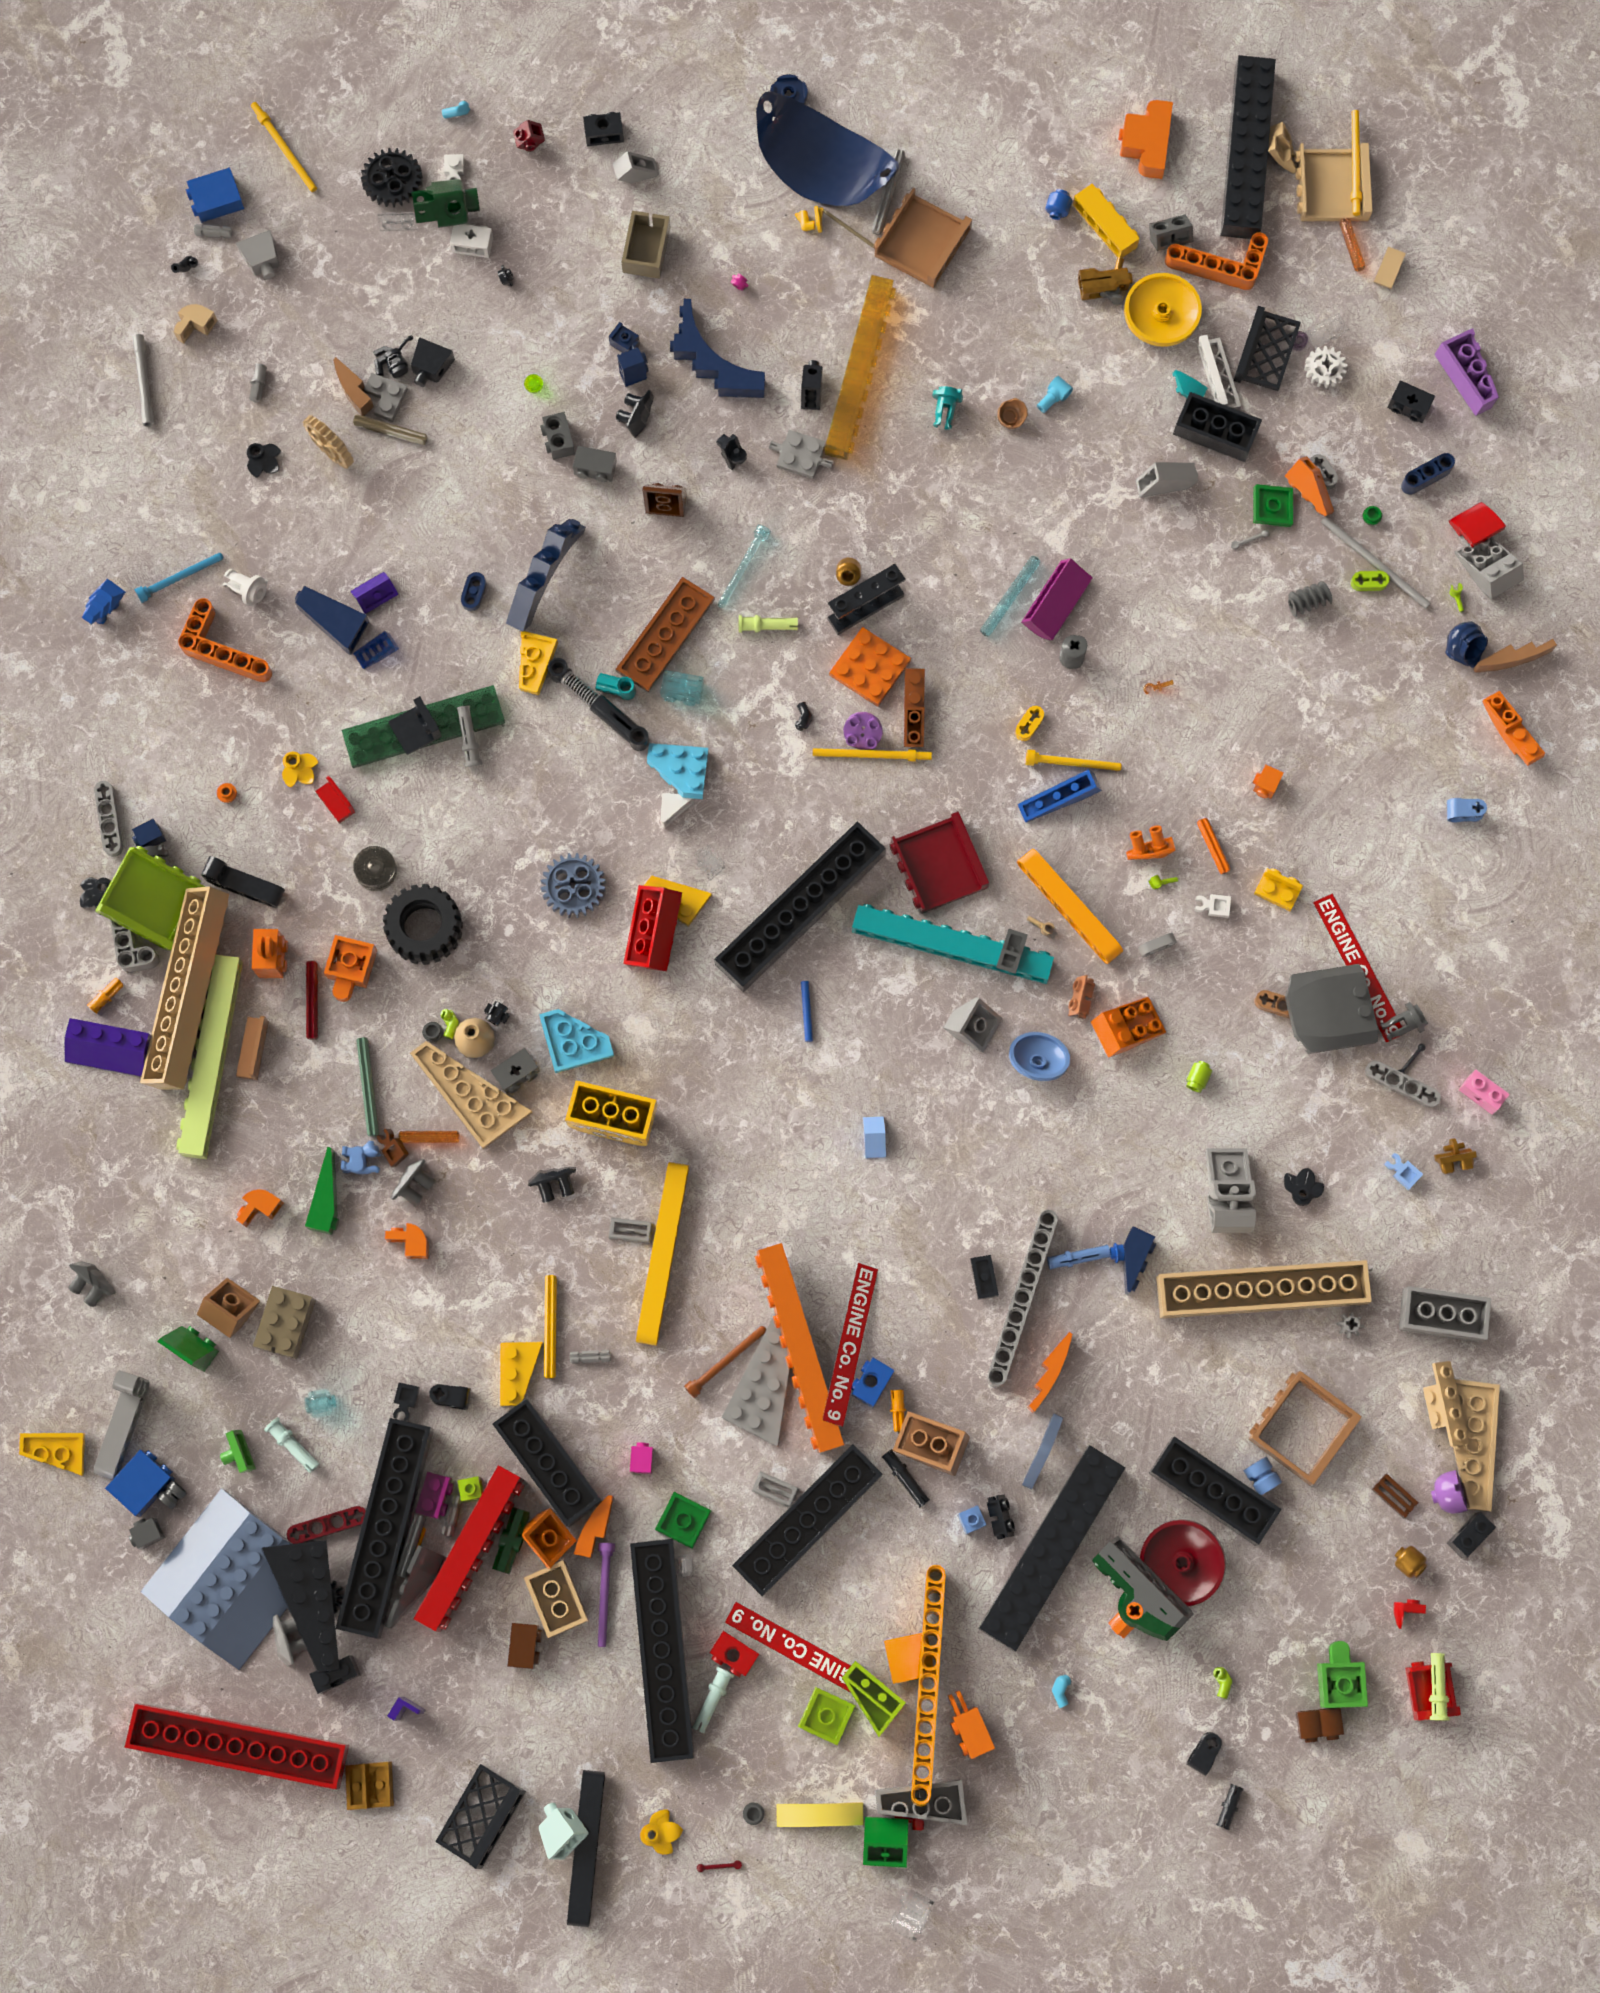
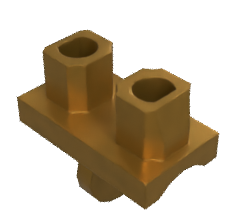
[1434,1138,1477,1174]

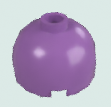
[1431,1470,1468,1514]

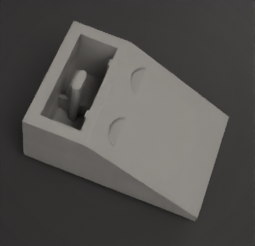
[1454,537,1524,599]

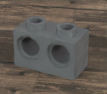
[1149,214,1194,251]
[540,411,575,460]

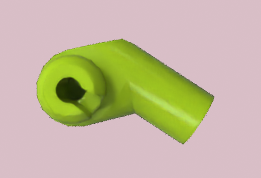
[440,1009,459,1040]
[1213,1667,1232,1699]

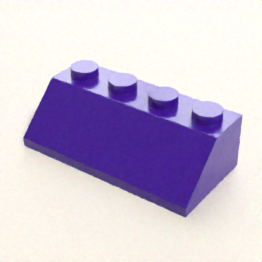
[64,1018,151,1077]

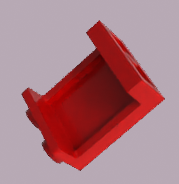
[1405,1661,1461,1721]

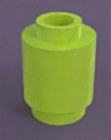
[1186,1061,1212,1093]

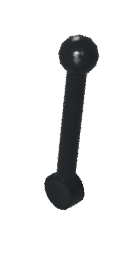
[1396,1043,1426,1077]

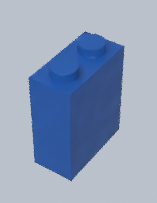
[185,167,245,223]
[105,1450,175,1517]

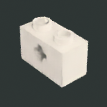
[450,223,493,258]

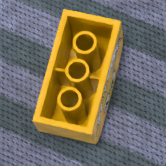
[565,1080,658,1146]

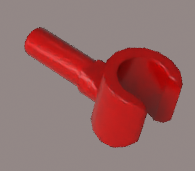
[894,1816,924,1831]

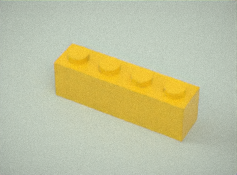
[1073,183,1139,258]

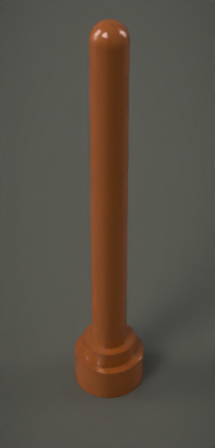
[684,1326,766,1399]

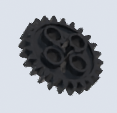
[361,148,423,208]

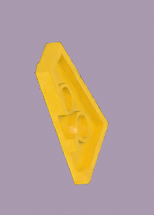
[644,875,712,927]
[19,1433,85,1476]

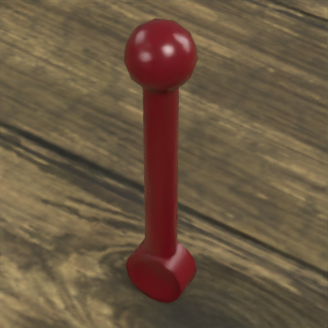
[696,1860,742,1872]

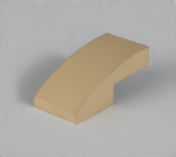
[1374,247,1406,289]

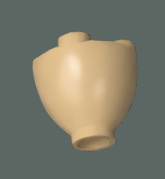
[454,1018,495,1058]

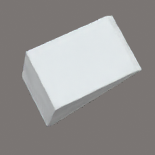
[661,793,694,829]

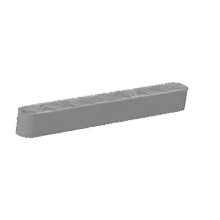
[987,1209,1058,1388]

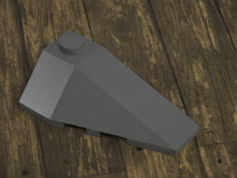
[385,1545,447,1628]

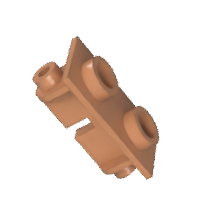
[1068,975,1095,1019]

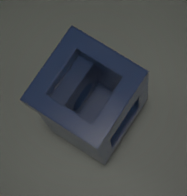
[609,322,640,353]

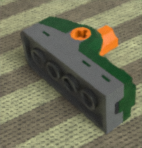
[1092,1536,1194,1641]

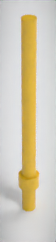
[251,102,317,192]
[1351,110,1362,216]
[813,748,932,761]

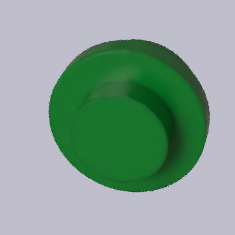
[1362,506,1382,525]

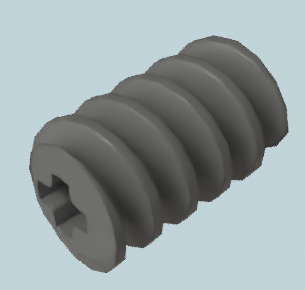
[1288,581,1332,617]
[1059,635,1088,669]

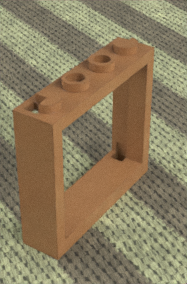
[1248,1371,1362,1486]

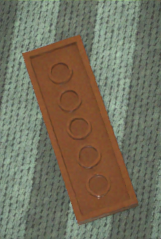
[616,577,715,692]

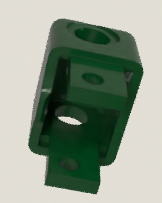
[412,179,480,228]

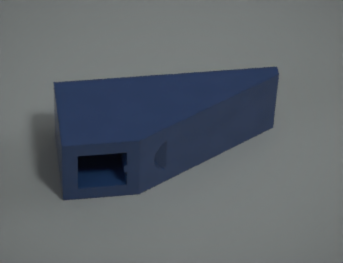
[1123,1226,1157,1295]

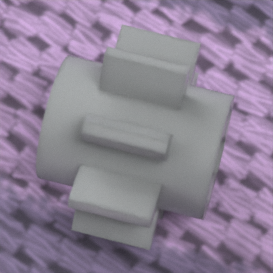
[1336,1312,1364,1339]

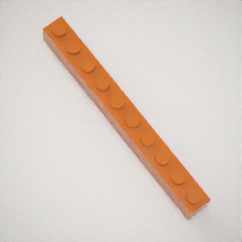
[754,1243,844,1453]

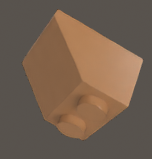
[197,1278,260,1338]

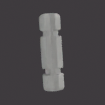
[194,224,232,238]
[570,1350,611,1364]
[442,1494,462,1537]

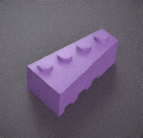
[1434,328,1499,416]

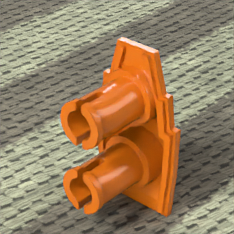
[1126,825,1176,860]

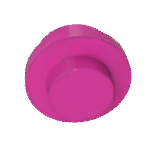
[730,274,749,291]

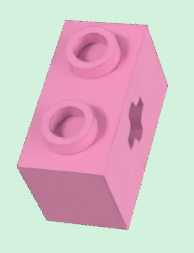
[1459,1070,1510,1115]

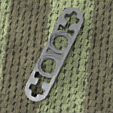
[94,781,123,857]
[1365,1061,1441,1108]

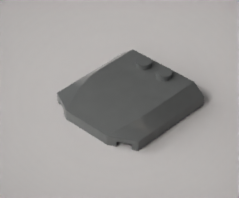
[1285,964,1378,1054]

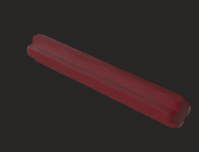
[306,961,318,1040]

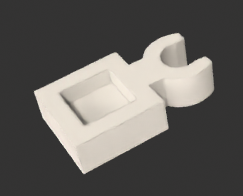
[444,154,464,180]
[1194,894,1231,918]

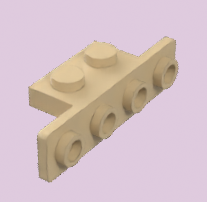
[1423,1361,1469,1447]

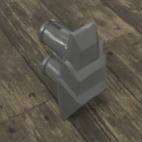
[390,1159,436,1207]
[68,1261,116,1307]

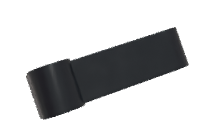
[201,856,285,908]

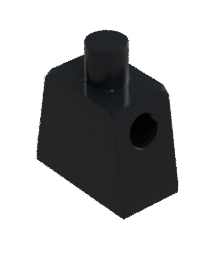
[411,337,455,387]
[801,360,823,410]

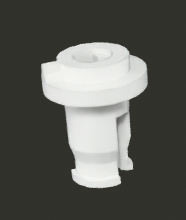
[223,569,268,606]

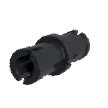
[1216,1784,1244,1830]

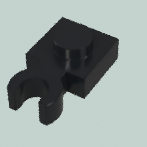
[393,1382,420,1422]

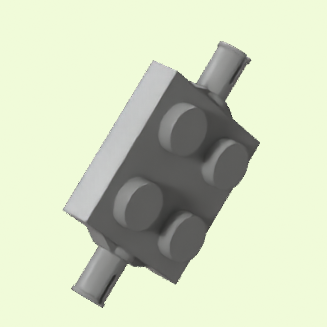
[769,430,834,479]

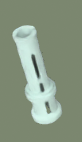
[264,1417,320,1473]
[692,1667,735,1733]

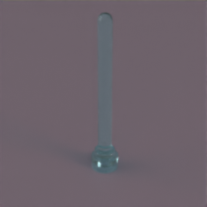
[718,524,771,608]

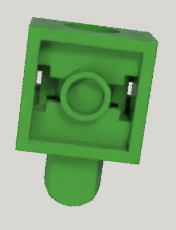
[1317,1641,1368,1708]

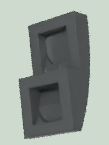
[996,929,1028,974]

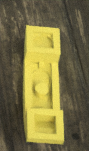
[777,1802,863,1827]

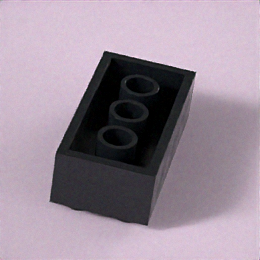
[1173,392,1262,462]

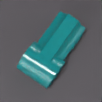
[595,673,636,700]

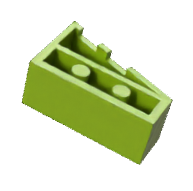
[842,1661,906,1737]

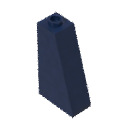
[295,586,369,655]

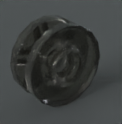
[353,846,397,891]

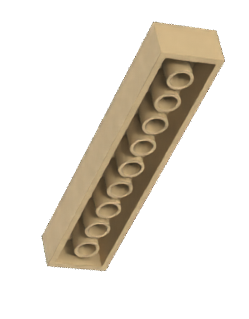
[140,887,229,1090]
[1156,1260,1372,1319]

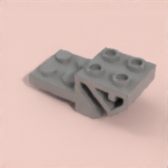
[1205,1148,1256,1233]

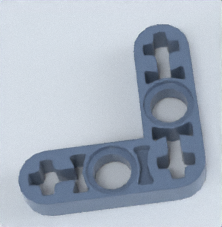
[1022,1414,1063,1490]

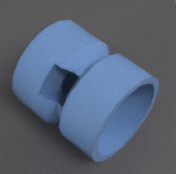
[1243,1456,1282,1495]

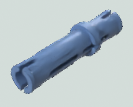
[1047,1244,1111,1270]

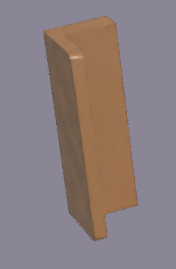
[236,1016,269,1080]

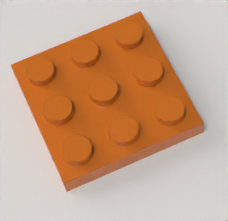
[829,627,911,707]

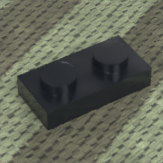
[970,1255,999,1300]

